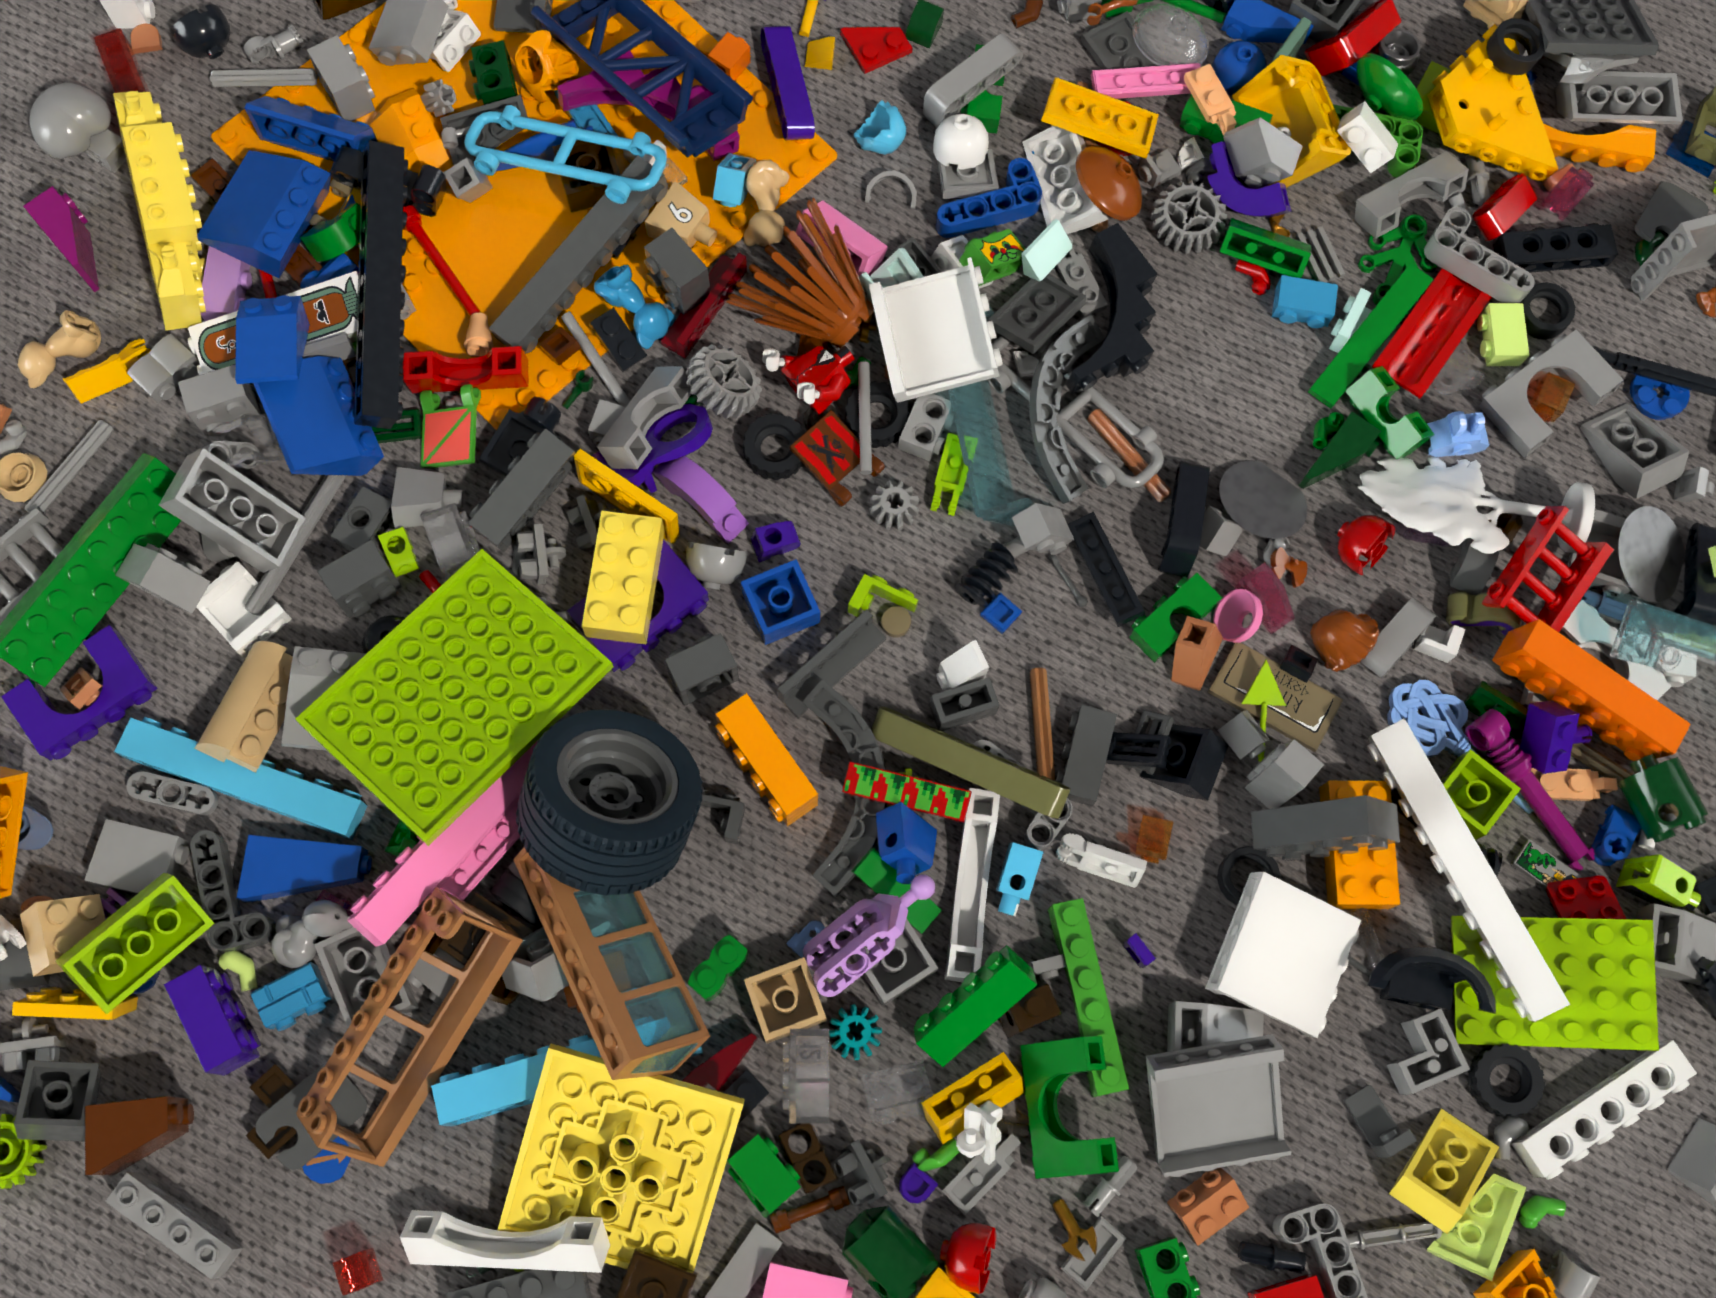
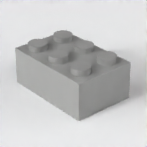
[314,927,419,1028]

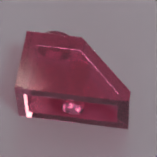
[1234,562,1295,635]

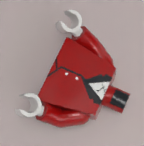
[762,346,855,414]

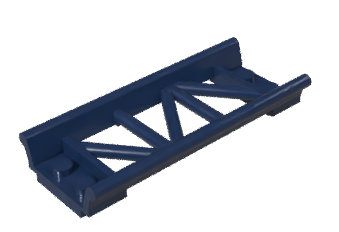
[531,0,753,158]

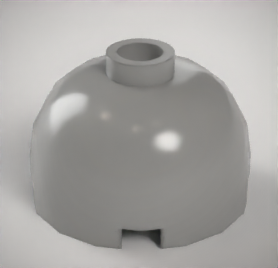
[686,542,747,590]

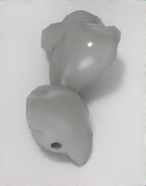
[271,899,353,968]

